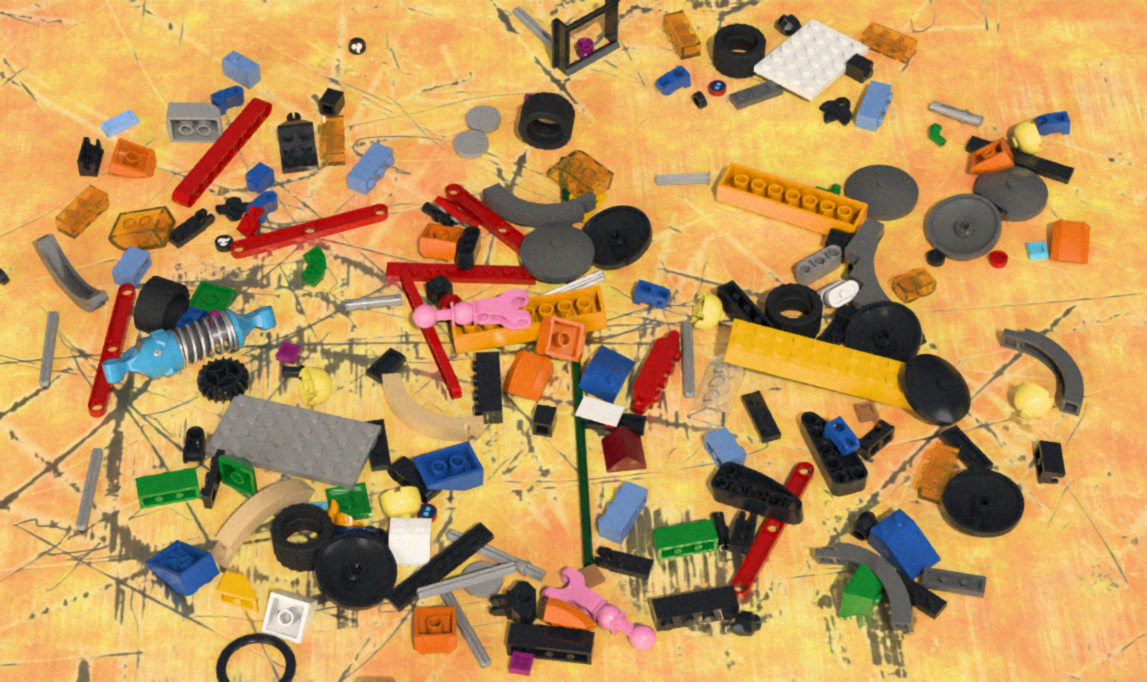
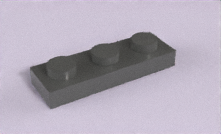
[729,80,784,110]
[922,566,986,598]

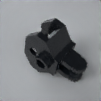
[490,581,537,625]

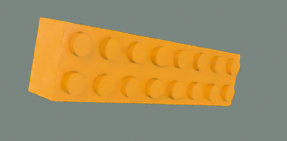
[717,162,868,235]
[451,286,608,354]

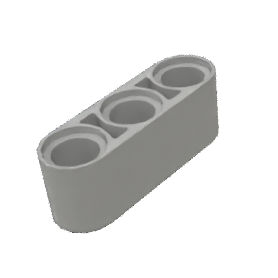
[795,245,842,286]

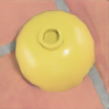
[1012,118,1043,155]
[691,291,725,330]
[298,367,334,406]
[1014,382,1055,419]
[380,486,421,518]

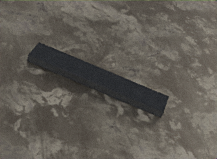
[966,135,1074,184]
[386,522,494,612]

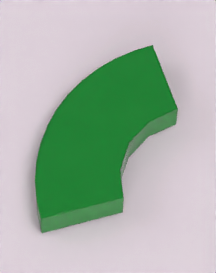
[301,245,327,288]

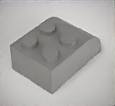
[166,102,223,143]

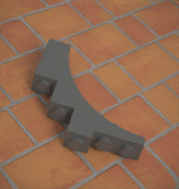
[845,216,891,310]

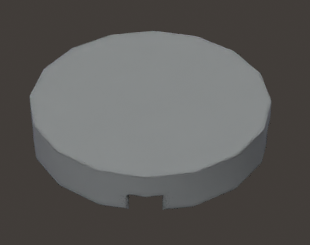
[466,105,501,134]
[453,130,489,159]
[463,561,503,599]

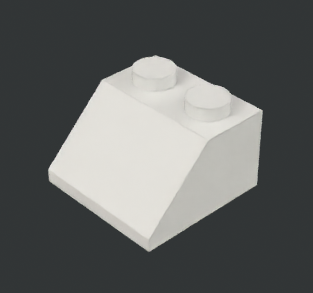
[389,517,432,566]
[261,589,318,644]

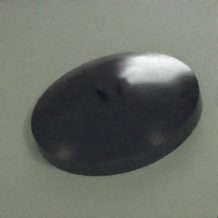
[583,205,653,270]
[845,301,923,363]
[900,354,971,426]
[942,469,1025,538]
[314,531,397,611]

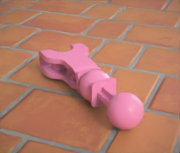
[413,289,532,330]
[541,567,656,651]

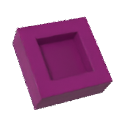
[276,341,302,365]
[509,651,534,676]

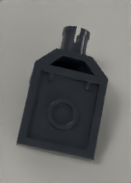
[277,112,319,174]

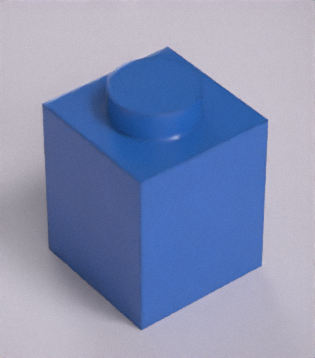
[245,162,275,194]

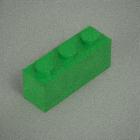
[135,467,200,509]
[652,519,718,561]

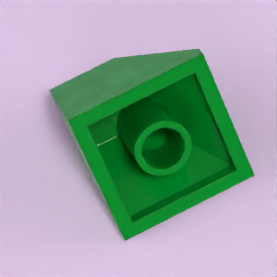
[218,454,258,496]
[840,563,884,618]

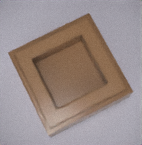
[854,401,879,423]
[578,563,605,589]

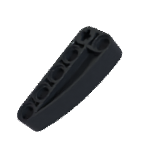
[800,411,868,497]
[711,462,804,525]

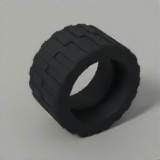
[713,23,766,79]
[518,92,575,150]
[133,276,190,334]
[764,283,823,339]
[271,503,334,572]

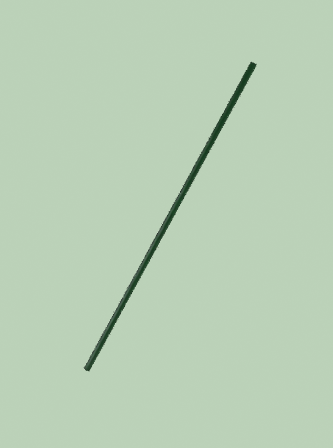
[559,157,594,567]

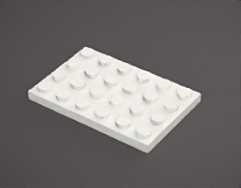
[754,19,869,101]

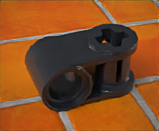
[183,426,206,464]

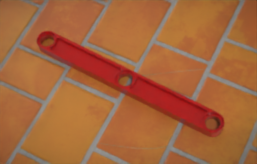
[445,183,526,256]
[230,204,388,259]
[400,274,462,400]
[88,283,136,418]
[731,462,814,599]

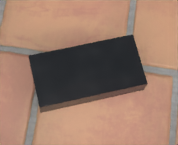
[366,347,406,384]

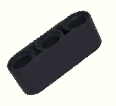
[458,227,481,270]
[387,456,442,504]

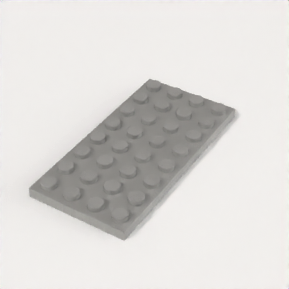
[205,394,382,490]

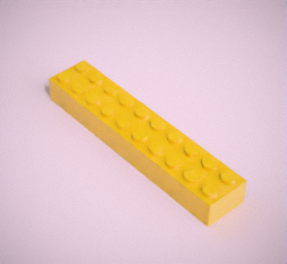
[723,318,913,411]

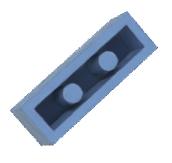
[856,80,893,132]
[347,142,395,195]
[597,481,648,545]

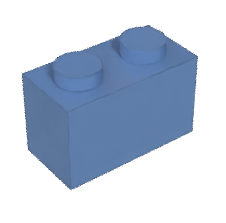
[222,50,261,89]
[112,246,152,289]
[704,427,746,468]

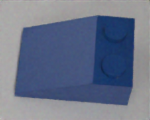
[578,345,636,404]
[412,441,484,491]
[868,508,941,580]
[145,540,220,596]

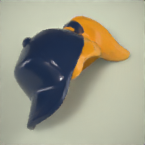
[328,499,376,535]

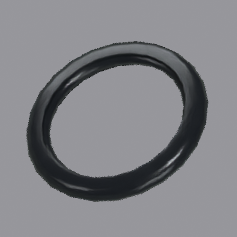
[215,633,297,682]

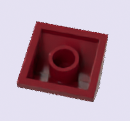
[601,425,647,473]

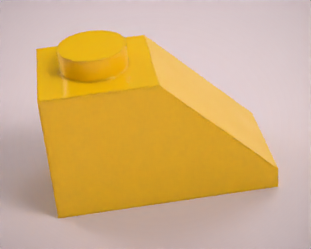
[217,571,259,612]

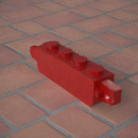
[632,330,682,415]

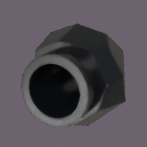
[777,14,802,35]
[851,511,878,541]
[730,611,761,636]

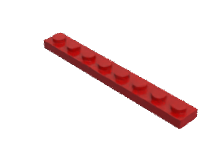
[386,262,536,285]

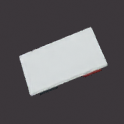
[575,396,625,429]

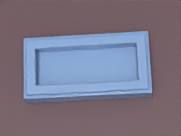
[99,109,140,138]

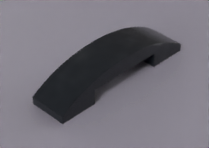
[816,304,859,346]

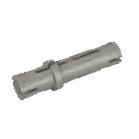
[930,100,983,127]
[344,294,402,311]

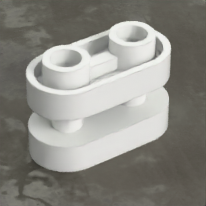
[817,280,859,307]

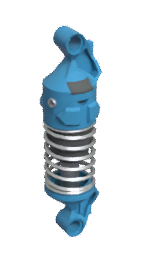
[102,306,277,383]

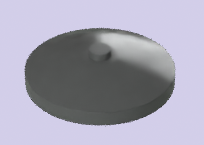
[845,164,919,221]
[974,166,1048,222]
[927,193,1002,261]
[520,224,595,283]

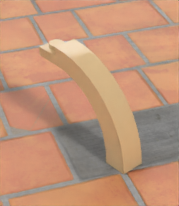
[382,373,484,442]
[211,479,316,568]

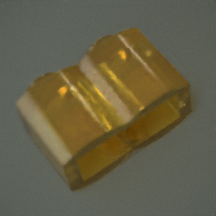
[892,267,937,304]

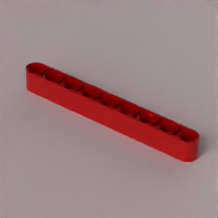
[172,97,272,208]

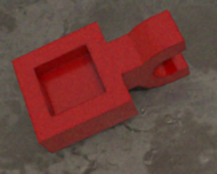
[236,205,265,238]

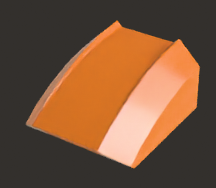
[968,137,1015,174]
[108,138,157,177]
[1050,218,1090,263]
[419,223,465,262]
[535,316,586,363]
[502,350,554,401]
[543,597,598,631]
[414,606,457,655]

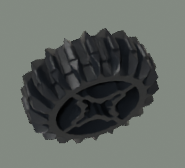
[197,356,250,404]

